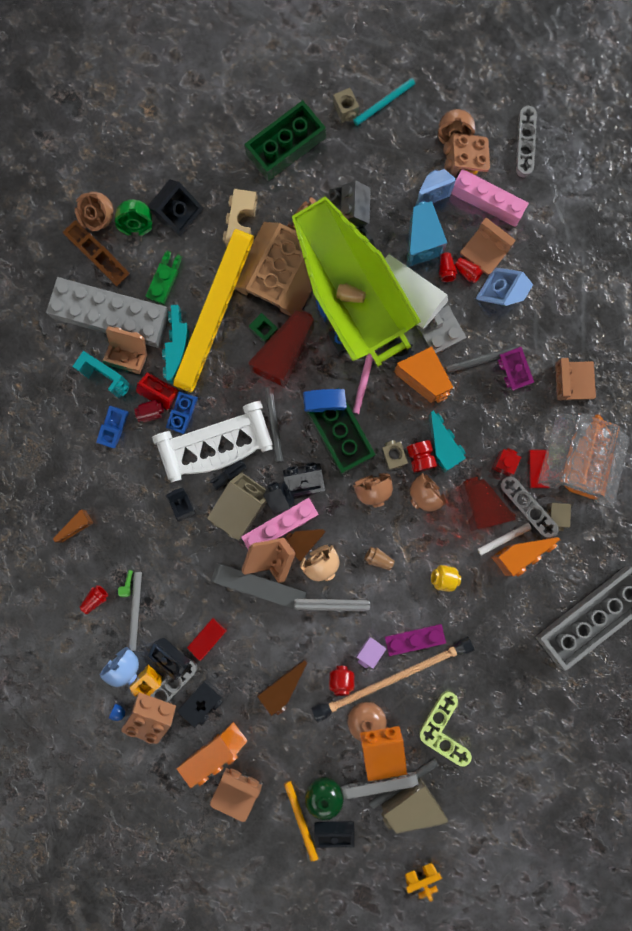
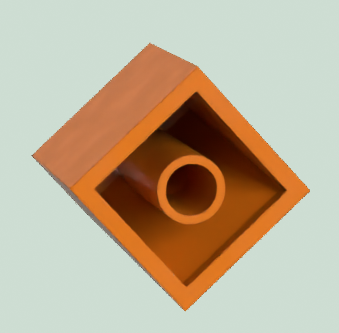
[394,347,453,403]

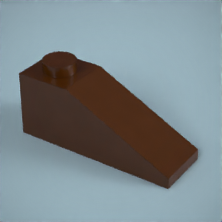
[257,659,307,716]

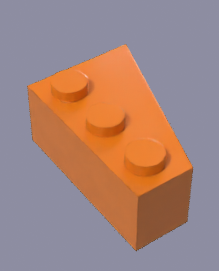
[177,722,247,788]

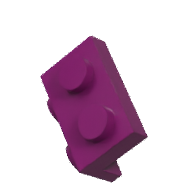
[497,346,534,391]

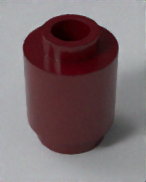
[134,400,164,423]

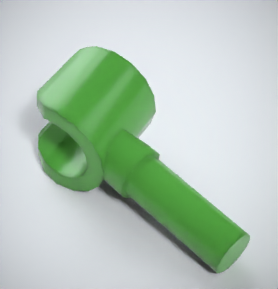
[118,570,133,597]

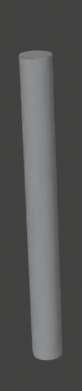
[128,572,142,651]

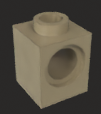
[333,88,359,122]
[381,440,408,471]
[546,503,571,531]

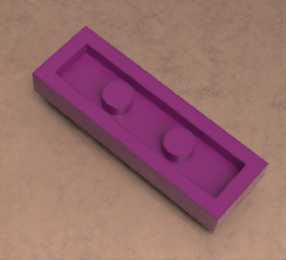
[384,624,446,656]

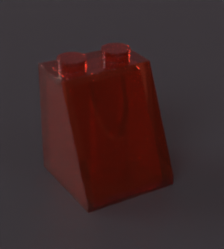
[459,477,516,531]

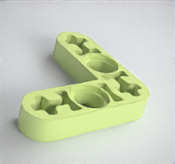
[419,691,472,766]

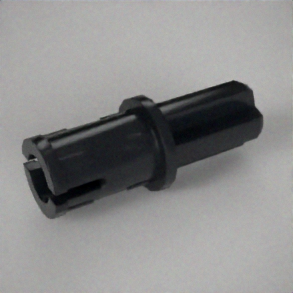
[210,460,247,490]

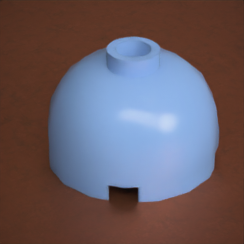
[100,647,139,687]

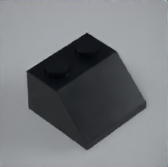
[148,179,203,236]

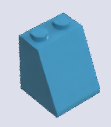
[406,201,447,267]

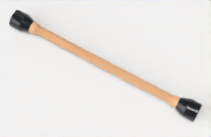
[311,636,475,723]

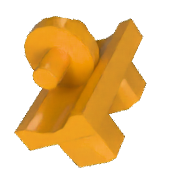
[405,863,442,902]

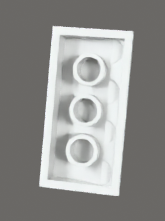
[385,254,448,329]

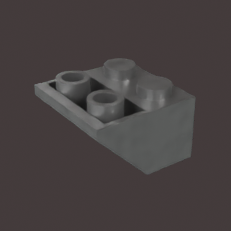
[328,180,371,228]

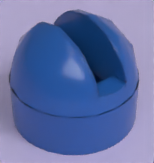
[109,704,125,721]

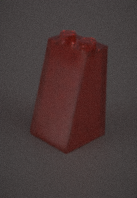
[249,310,314,388]

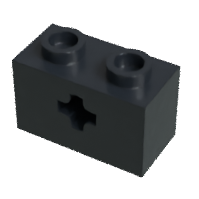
[177,679,223,728]

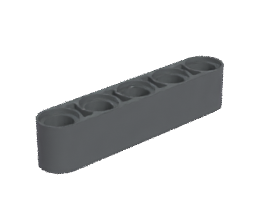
[211,563,307,611]

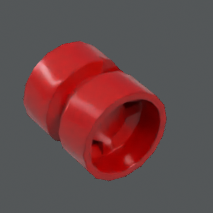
[406,440,438,473]

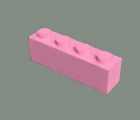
[451,169,529,227]
[241,498,319,550]

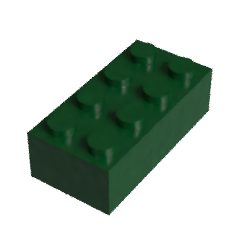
[244,100,326,182]
[307,387,376,475]

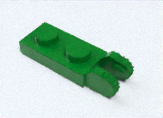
[145,251,182,305]

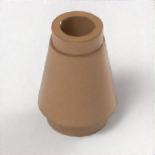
[336,283,366,303]
[364,547,395,571]

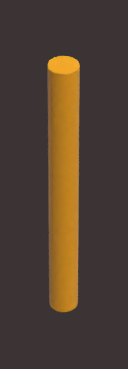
[284,781,318,862]

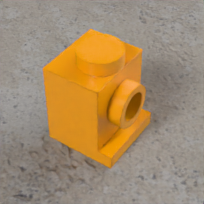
[130,664,162,697]

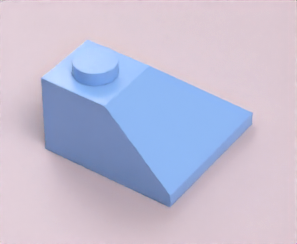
[416,169,456,204]
[476,267,533,306]

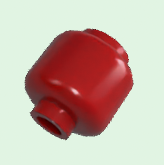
[329,666,355,696]

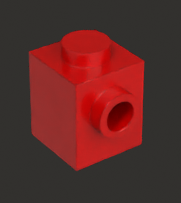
[492,448,521,477]

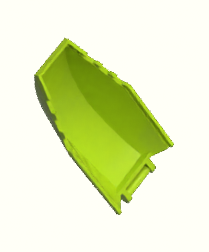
[292,196,421,367]

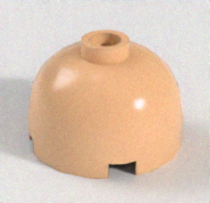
[300,545,339,581]

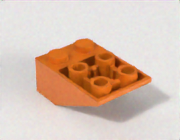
[491,537,560,577]

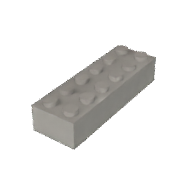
[46,277,169,348]
[535,566,632,671]

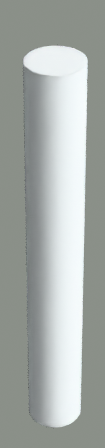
[477,523,532,556]

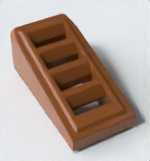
[53,509,93,543]

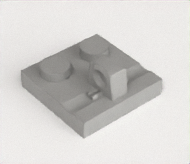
[416,305,466,354]

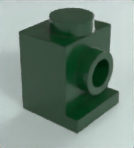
[248,313,279,345]

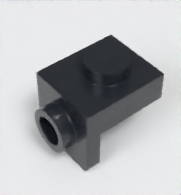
[166,487,196,522]

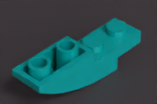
[162,305,189,384]

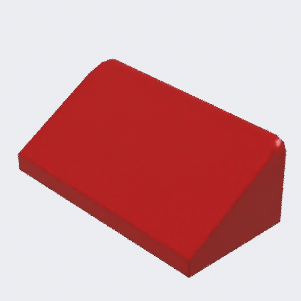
[136,372,180,410]
[187,618,228,661]

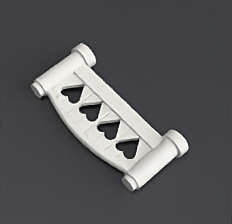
[152,401,273,483]

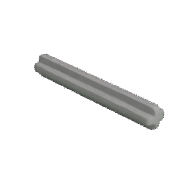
[294,599,370,611]

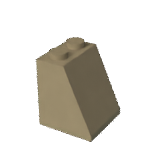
[207,473,267,541]
[381,778,448,833]

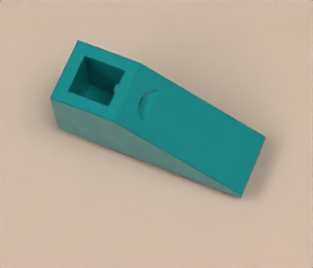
[429,410,466,473]

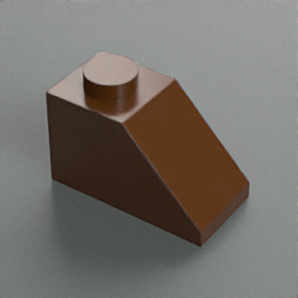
[285,529,326,561]

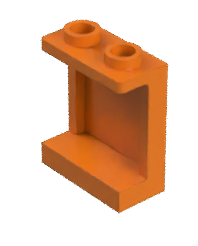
[360,726,407,781]

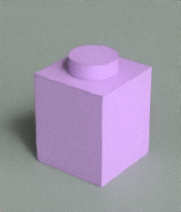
[356,636,386,668]

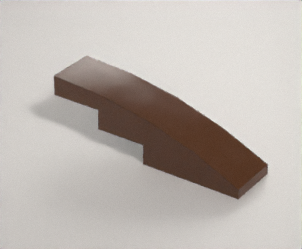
[62,220,130,287]

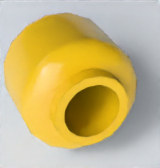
[431,565,461,592]

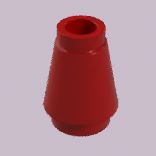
[439,252,458,282]
[455,258,483,283]
[79,585,108,614]

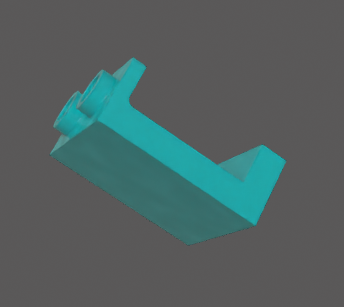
[72,351,130,399]

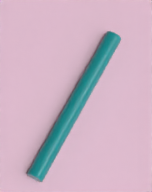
[353,78,415,126]

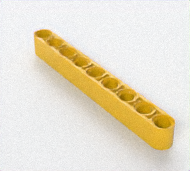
[173,229,254,393]

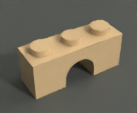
[223,189,258,247]

